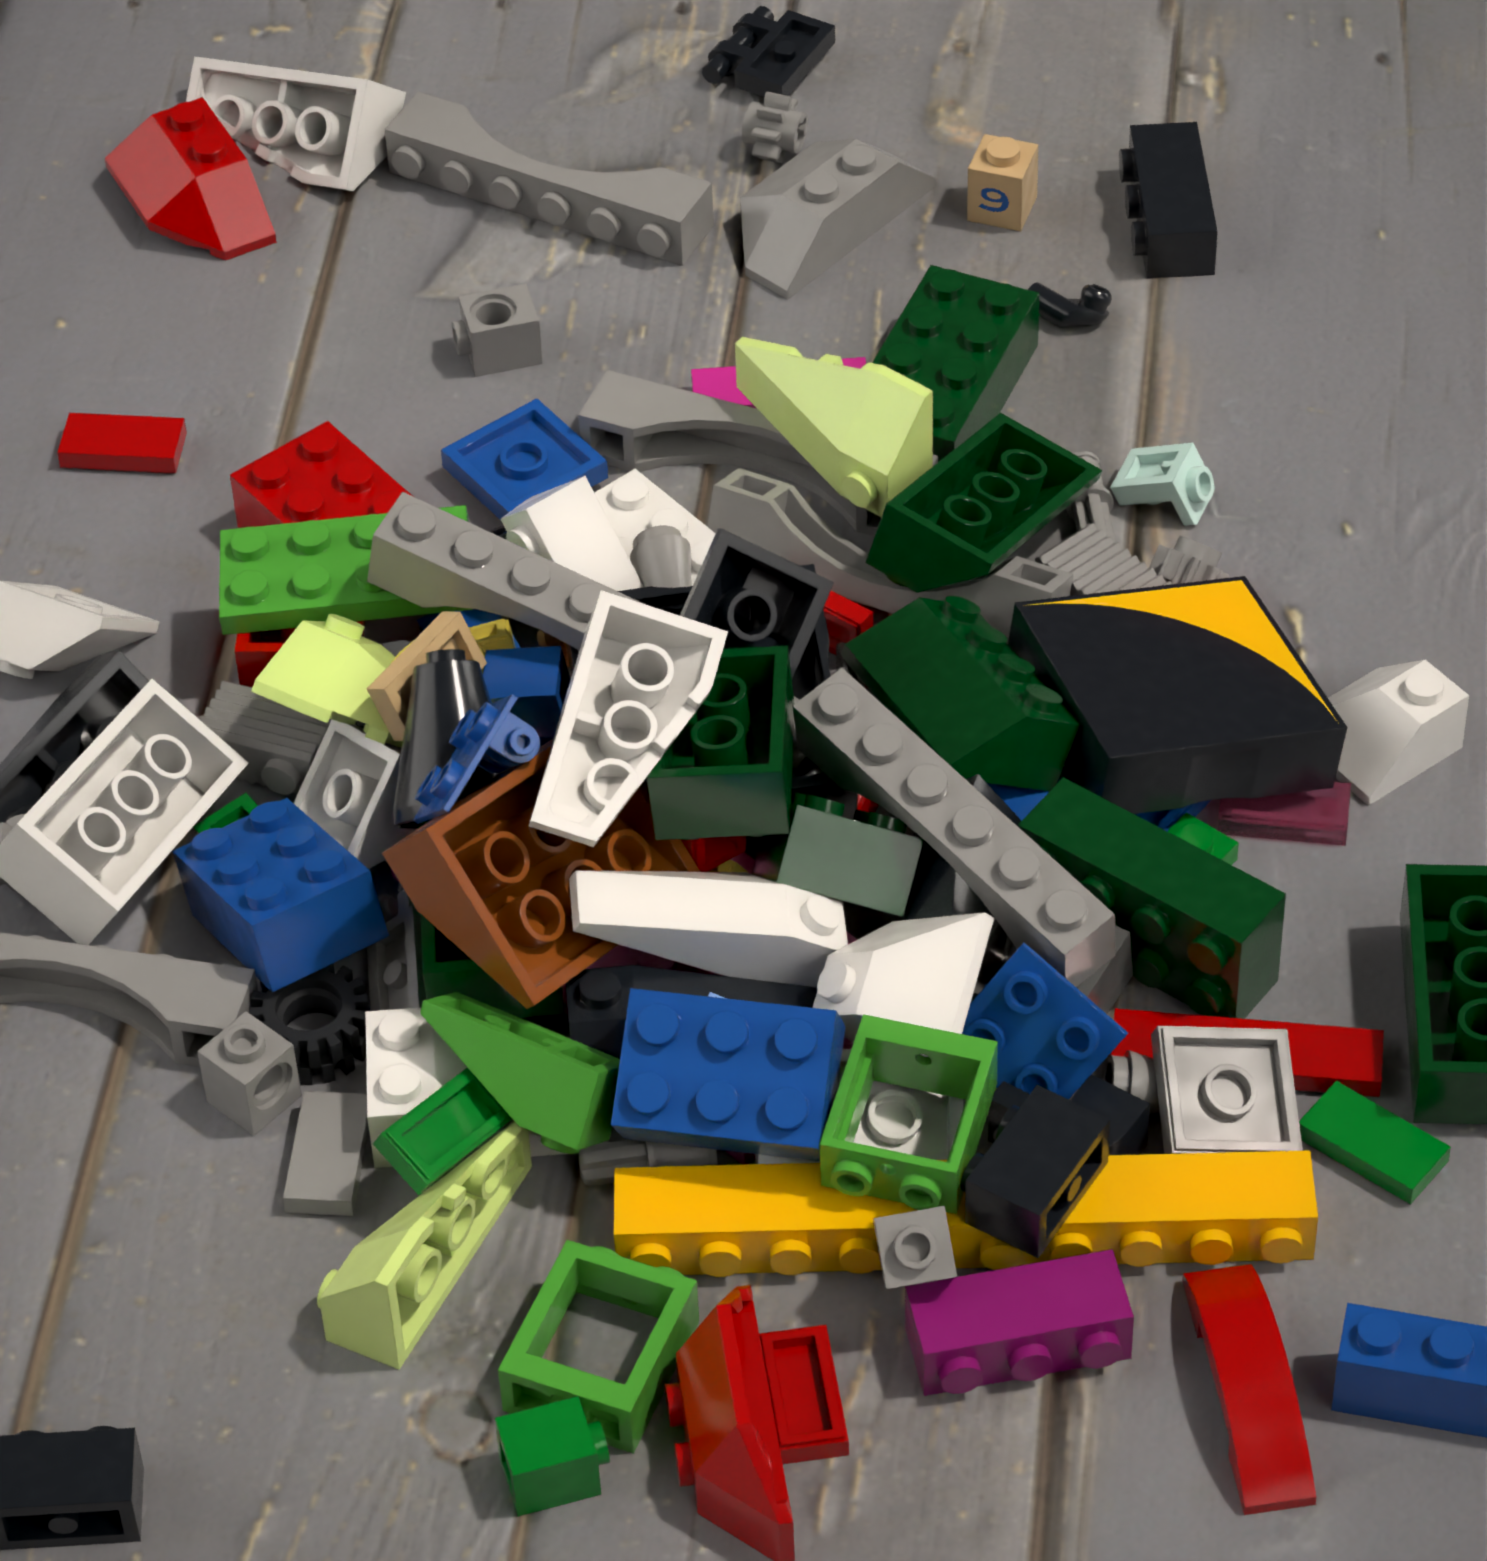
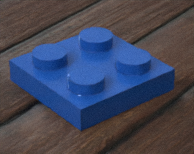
[441,398,608,520]

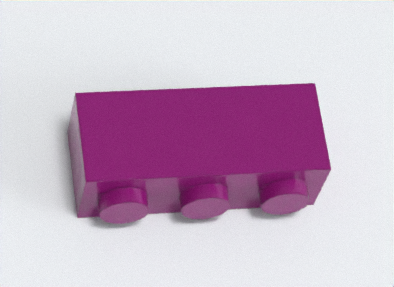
[905,1249,1134,1396]

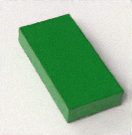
[373,1067,513,1196]
[1299,1081,1451,1205]

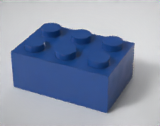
[172,798,389,992]
[611,988,846,1161]

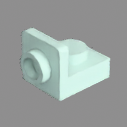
[1110,443,1215,526]

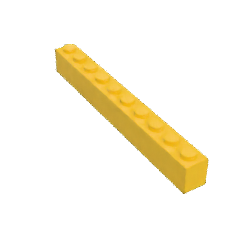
[614,1150,1318,1277]

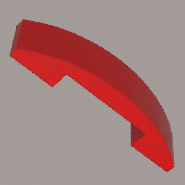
[1182,1264,1317,1515]

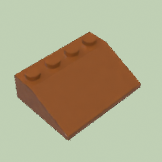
[382,738,700,1009]

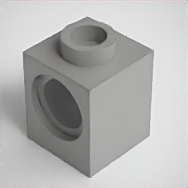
[452,283,543,377]
[197,1011,302,1136]
[873,1206,957,1289]

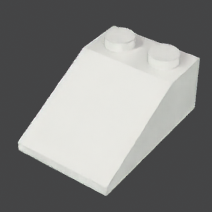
[365,1008,568,1168]

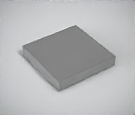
[1151,1026,1303,1154]

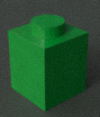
[495,1396,610,1517]

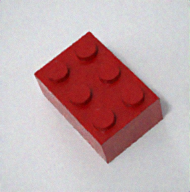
[230,421,414,528]

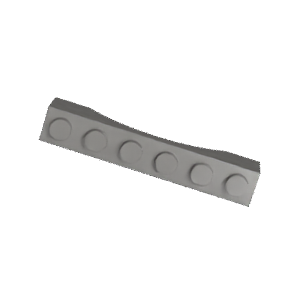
[385,91,714,266]
[578,370,938,536]
[707,468,1074,643]
[367,492,646,651]
[792,668,1115,988]
[0,932,258,1067]

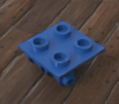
[413,694,540,824]
[962,942,1128,1099]

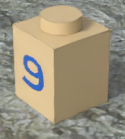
[967,134,1039,232]

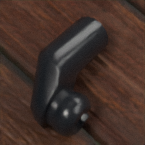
[1028,282,1112,328]

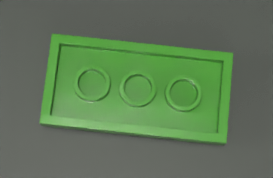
[219,505,473,635]

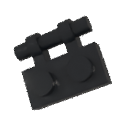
[702,6,835,97]

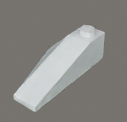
[186,56,406,191]
[529,590,728,847]
[569,870,848,987]

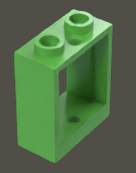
[819,1014,998,1214]
[498,1240,699,1454]

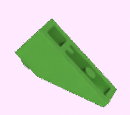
[420,992,620,1154]

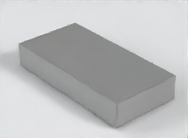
[283,1091,369,1216]

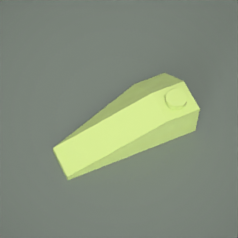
[735,337,933,517]
[251,614,403,747]
[317,1121,532,1370]

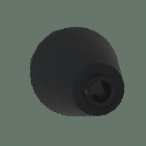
[392,649,507,830]

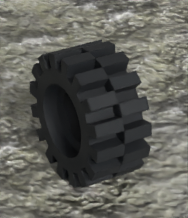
[249,964,370,1085]

